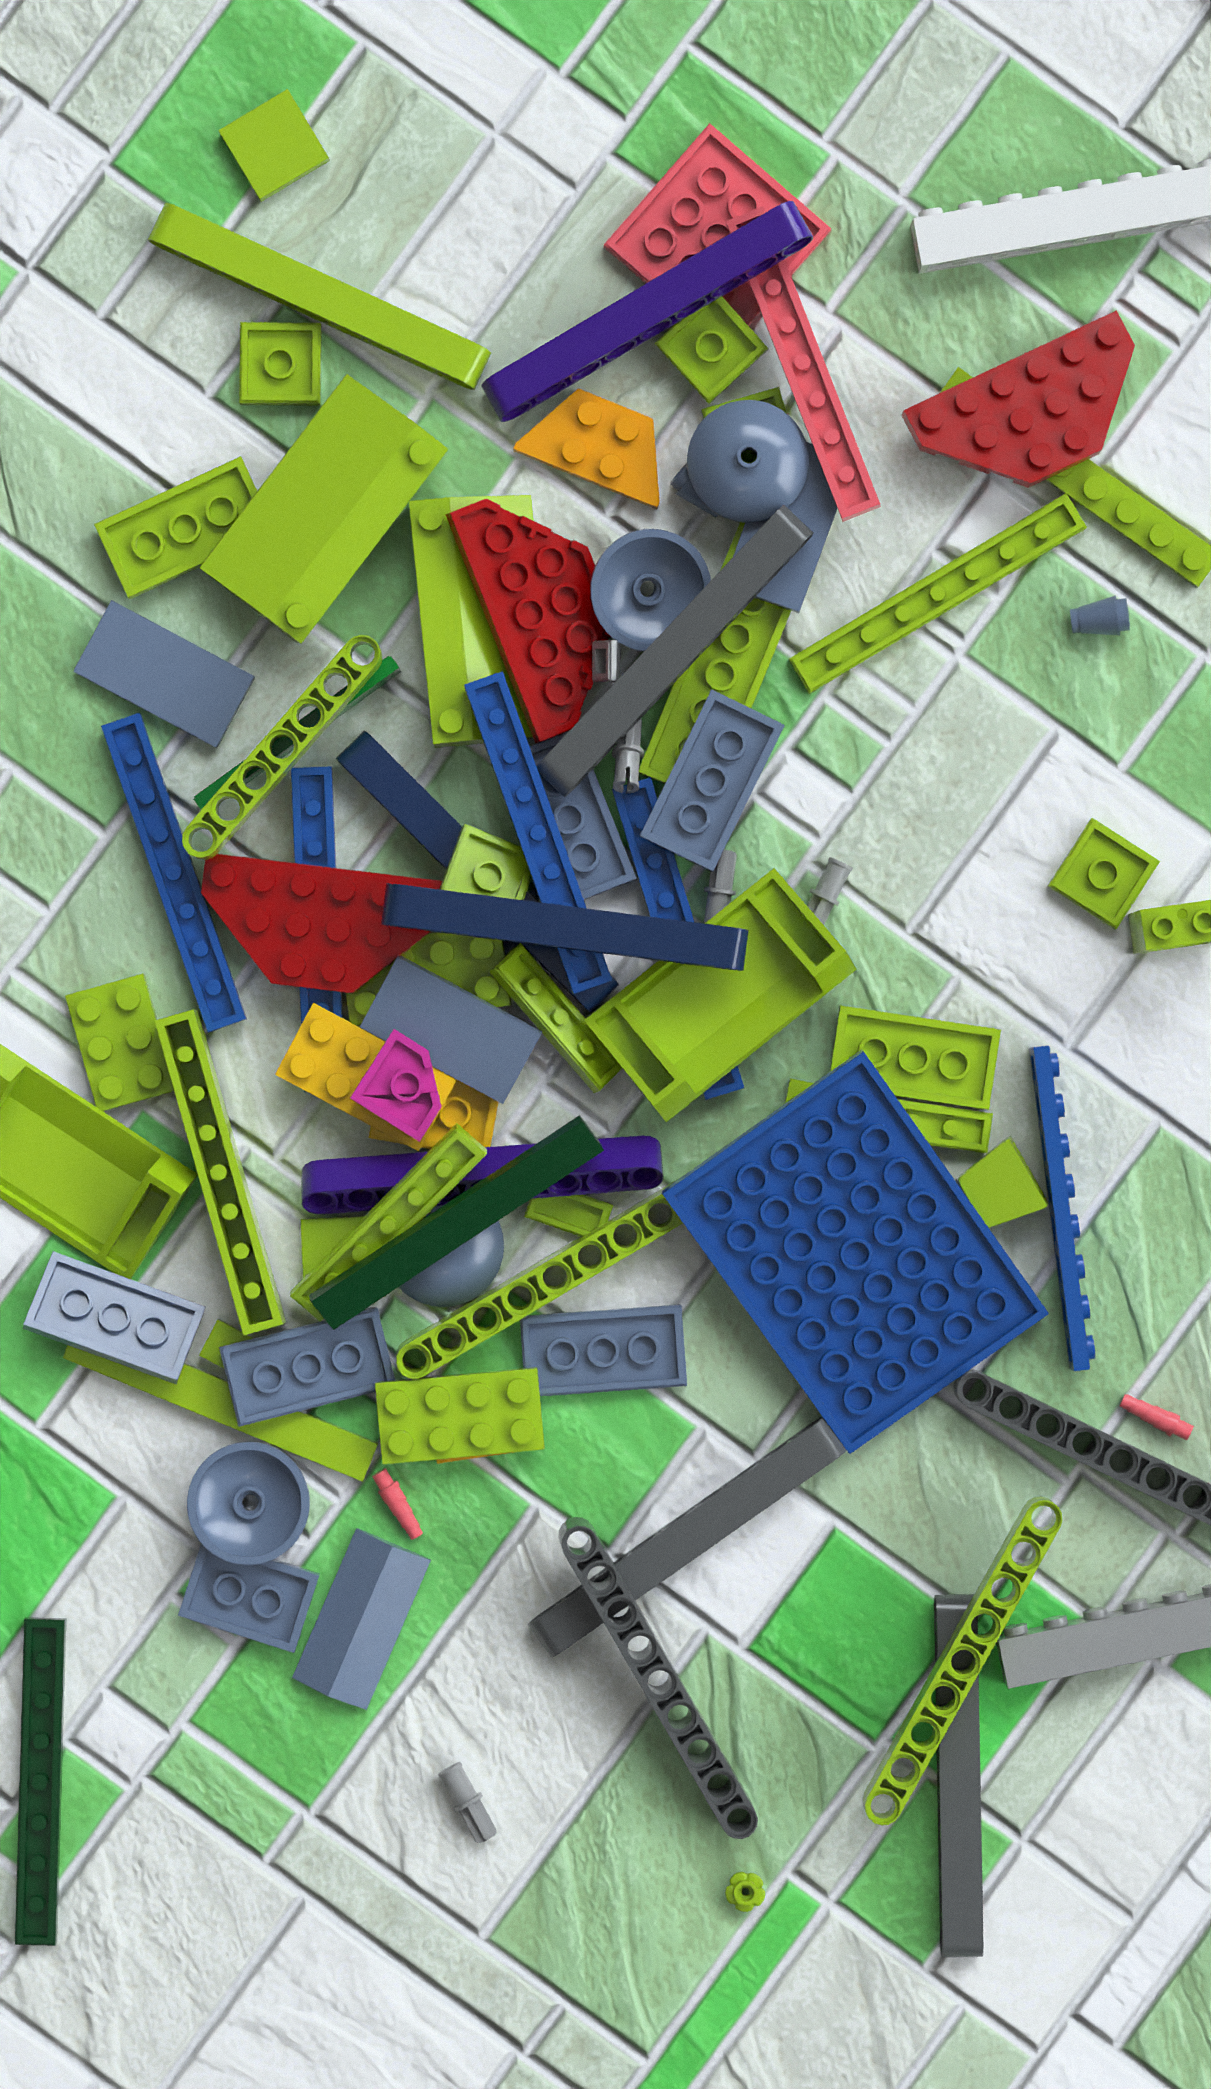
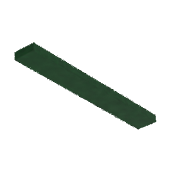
[309,1115,604,1330]
[15,1617,67,1946]

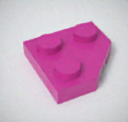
[350,1029,441,1142]

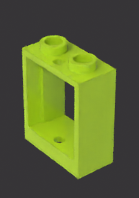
[1128,900,1211,954]

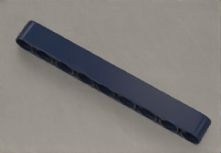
[335,730,619,1013]
[381,883,749,971]

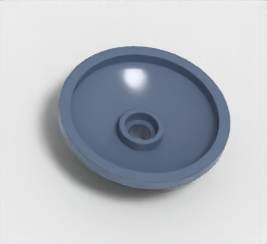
[687,400,809,523]
[590,529,711,651]
[399,1205,504,1307]
[187,1442,310,1565]

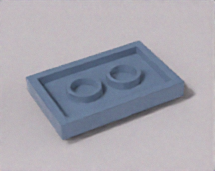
[178,1544,320,1653]

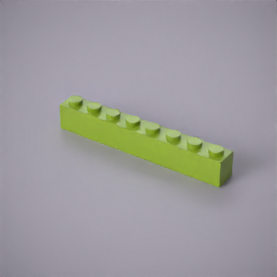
[154,1009,286,1336]

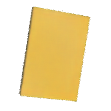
[368,1080,499,1149]

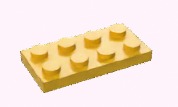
[275,1003,457,1151]

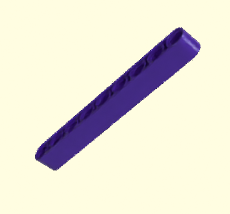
[481,201,813,422]
[301,1135,664,1214]

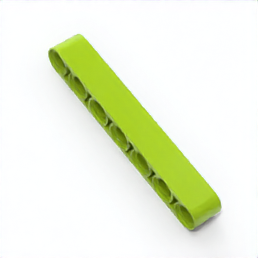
[182,635,383,860]

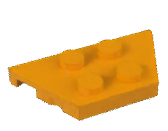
[513,388,660,510]

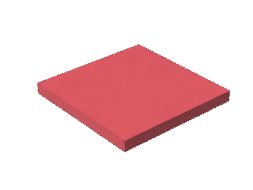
[604,123,831,326]

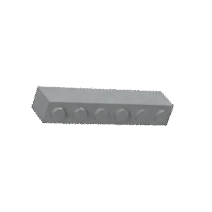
[996,1584,1211,1689]

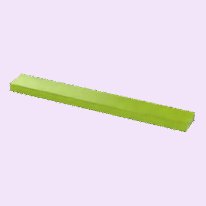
[788,493,1087,694]
[63,1345,379,1482]

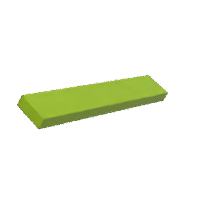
[290,1123,487,1322]

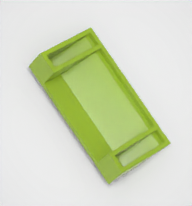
[199,374,448,644]
[409,495,534,748]
[584,868,857,1122]
[0,1044,198,1279]

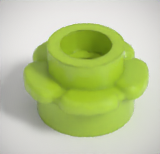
[725,1872,765,1912]

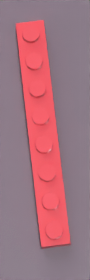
[726,206,881,522]

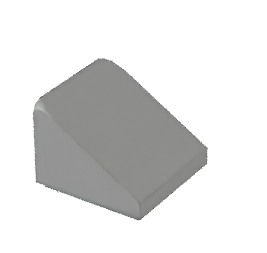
[592,640,621,683]

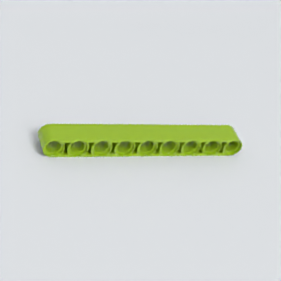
[148,203,491,390]
[396,1178,683,1379]
[862,1496,1063,1825]

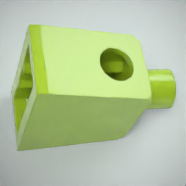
[958,1136,1049,1228]

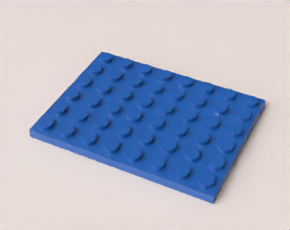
[661,1050,1049,1454]

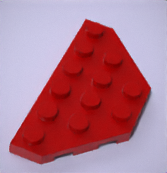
[901,310,1135,488]
[445,498,612,743]
[201,854,442,994]

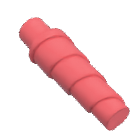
[1119,1394,1194,1440]
[372,1468,423,1540]

